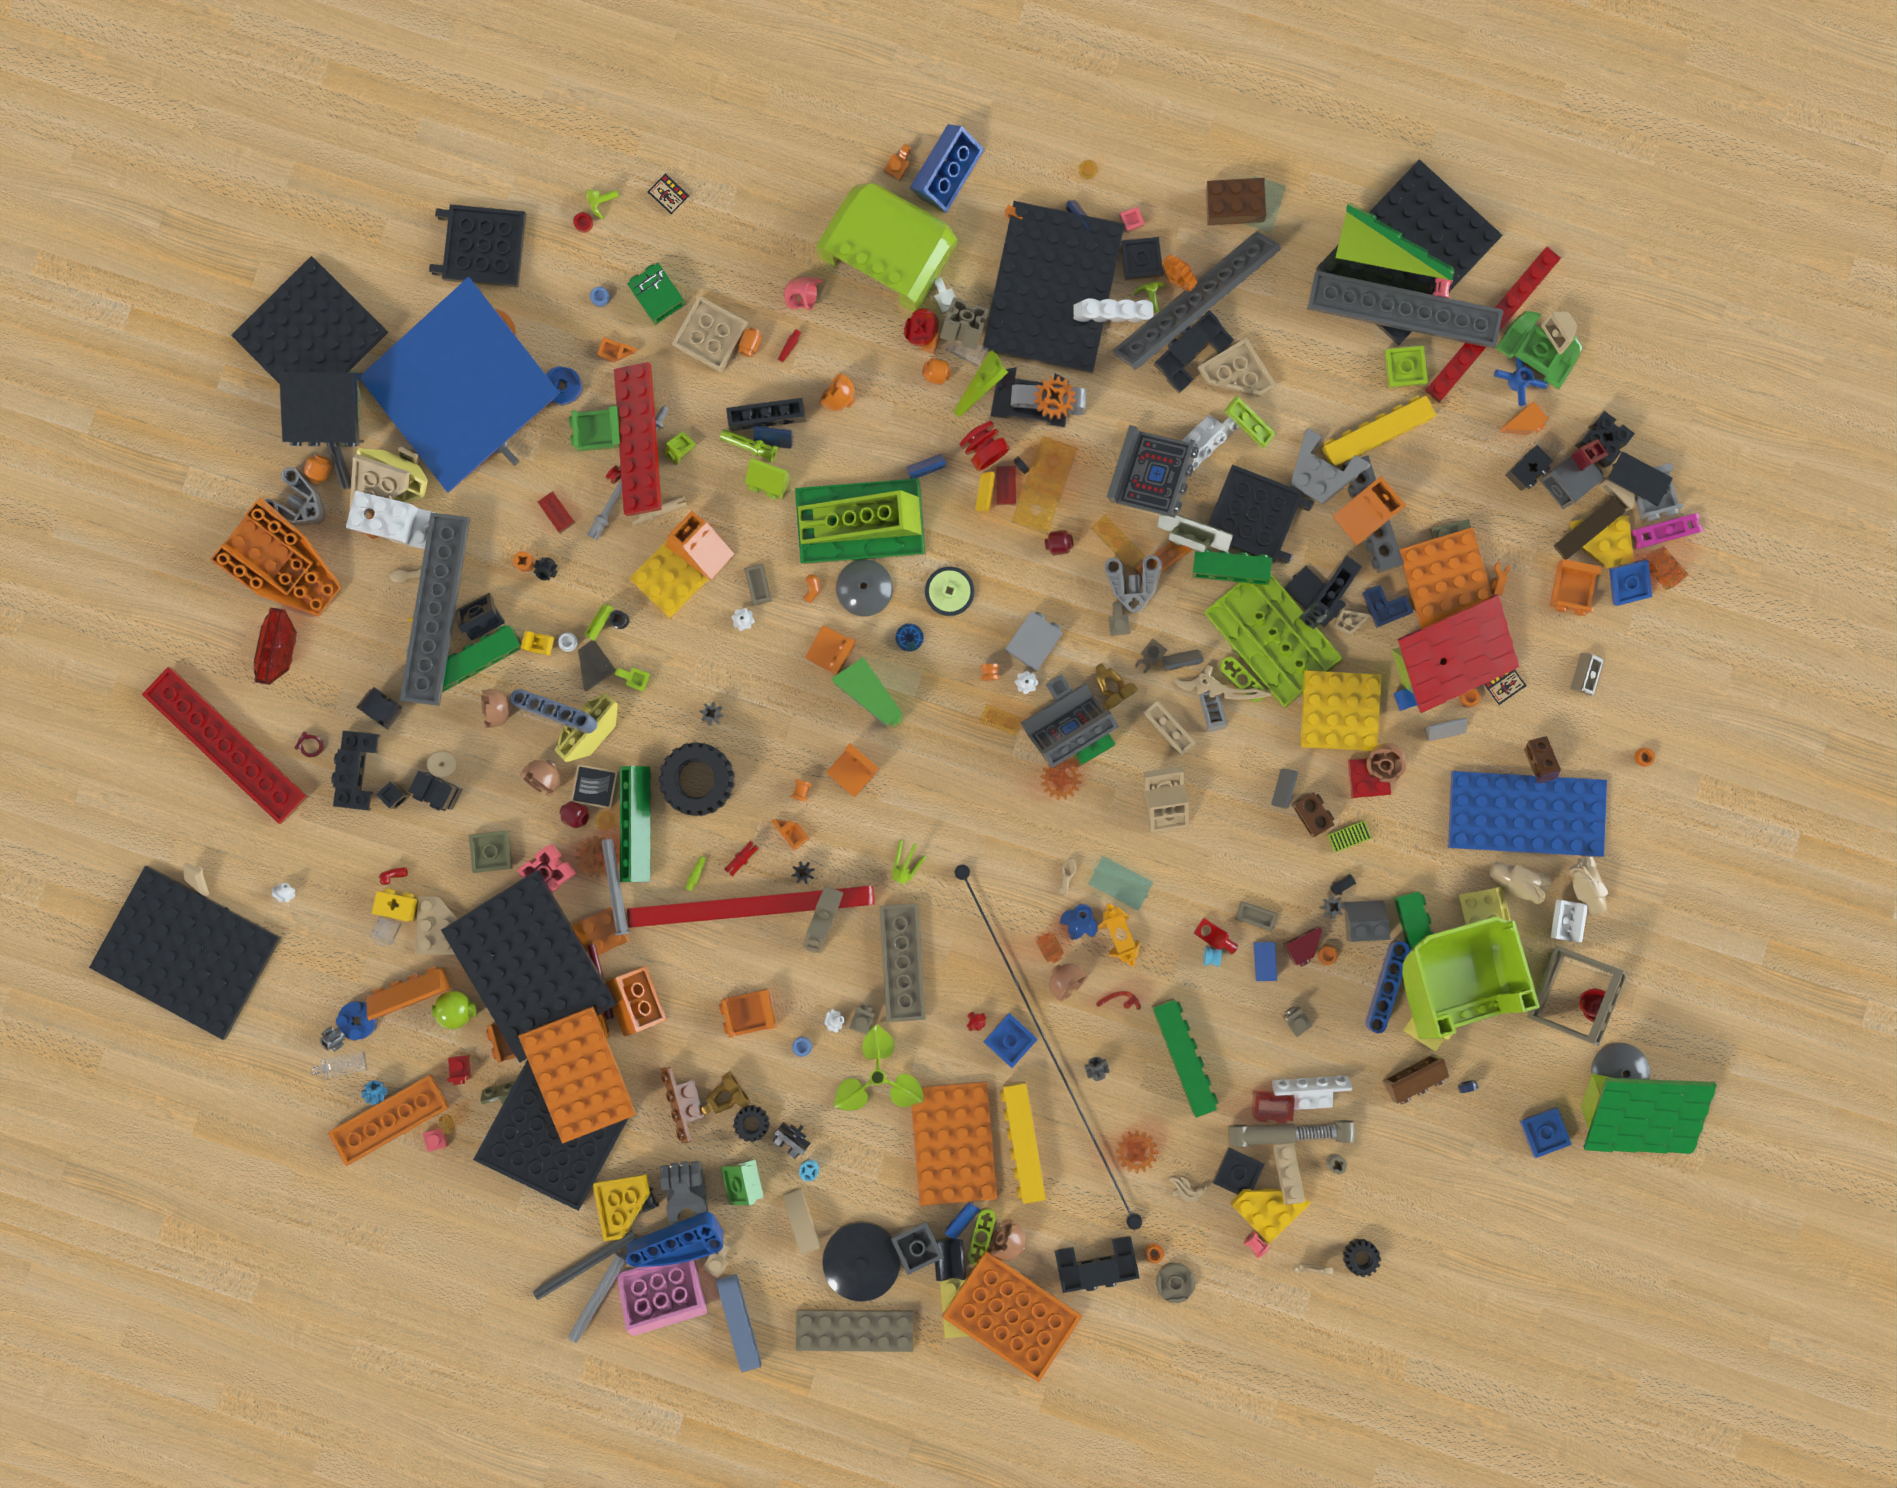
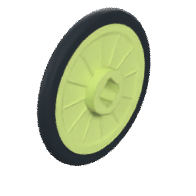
[925,567,975,616]

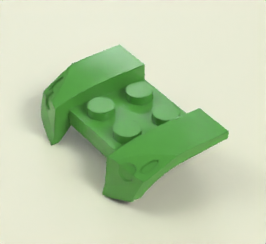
[1495,311,1583,390]

